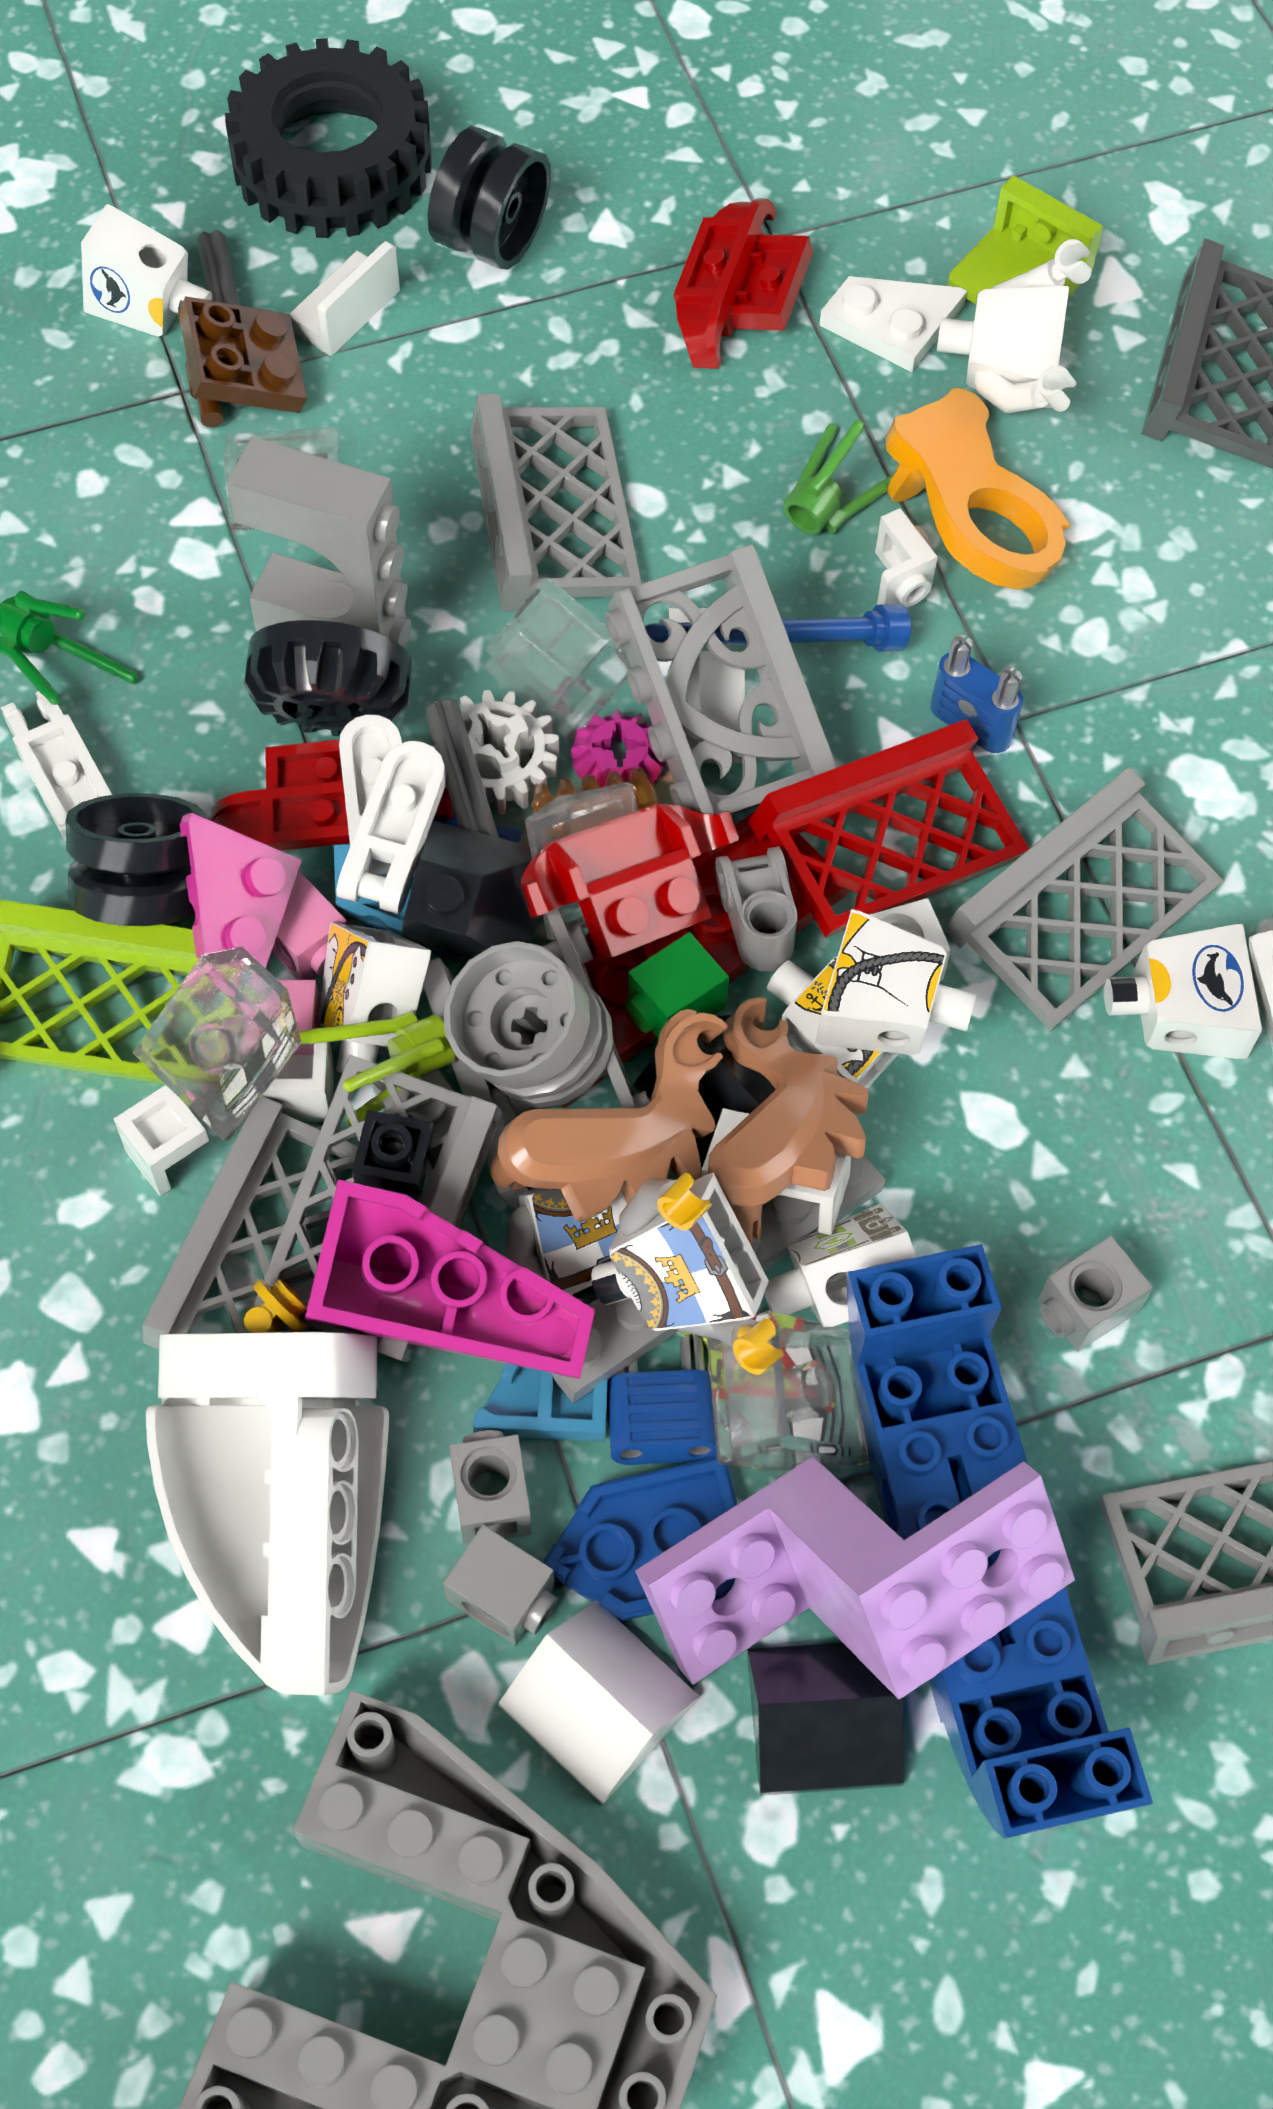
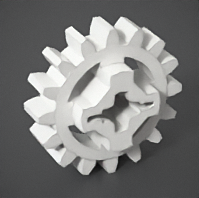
[430,690,559,815]

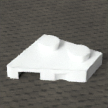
[820,276,967,372]

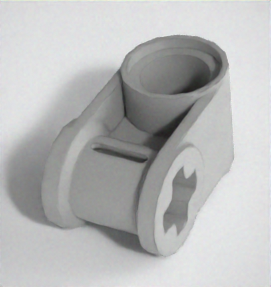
[716,846,797,971]

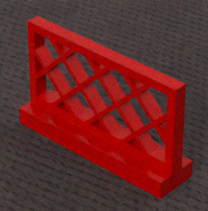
[748,719,1029,938]

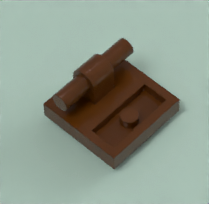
[178,296,307,428]

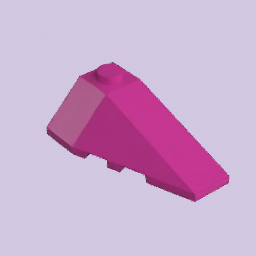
[305,1179,595,1379]

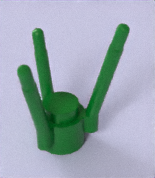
[0,591,139,705]

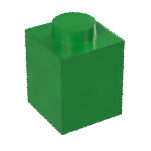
[625,932,729,1039]

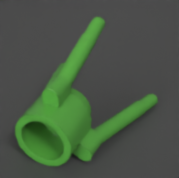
[783,420,894,535]

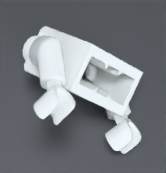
[937,239,1092,413]

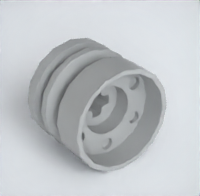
[444,941,613,1108]

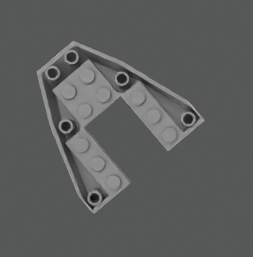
[178,1690,717,2109]

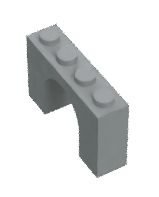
[227,436,412,648]

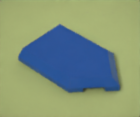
[542,1455,738,1621]

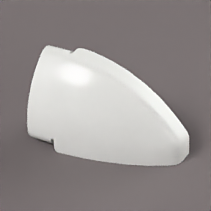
[146,1332,389,1696]

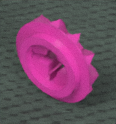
[571,708,666,796]

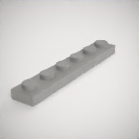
[551,1155,886,1403]

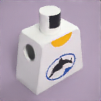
[81,204,212,337]
[1104,924,1262,1059]

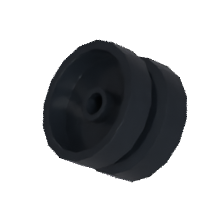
[427,126,551,270]
[65,793,206,926]

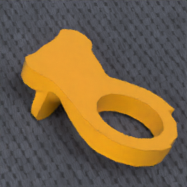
[885,388,1071,590]

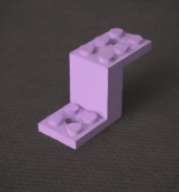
[635,1456,1075,1700]

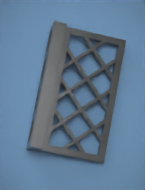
[1141,238,1273,468]

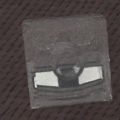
[133,946,302,1141]
[707,1311,869,1472]

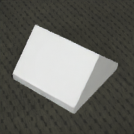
[499,1600,700,1805]

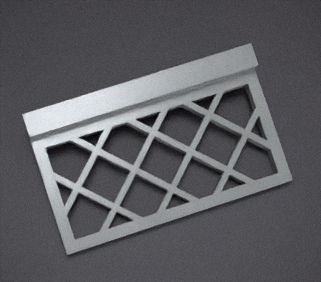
[470,394,642,611]
[943,767,1223,1032]
[253,1054,503,1363]
[143,1095,358,1350]
[1099,1461,1273,1666]

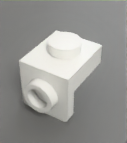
[875,508,938,607]

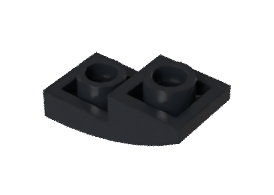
[351,1110,434,1203]

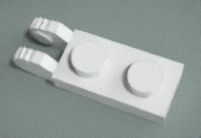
[1,691,112,841]

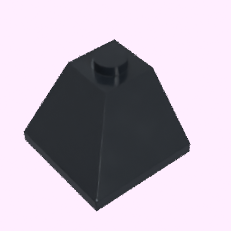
[401,820,541,959]

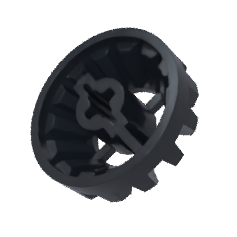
[244,620,412,736]

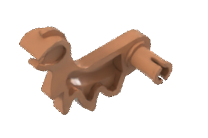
[707,997,869,1244]
[490,1009,728,1222]

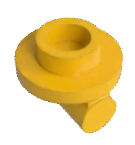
[244,1279,308,1333]

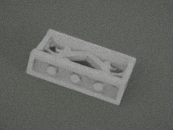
[605,544,837,816]

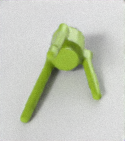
[283,1011,456,1126]

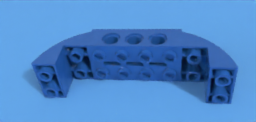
[847,1244,1153,1839]

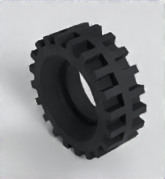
[225,38,432,238]

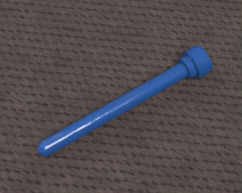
[645,604,911,652]

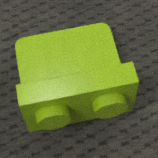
[948,175,1103,305]

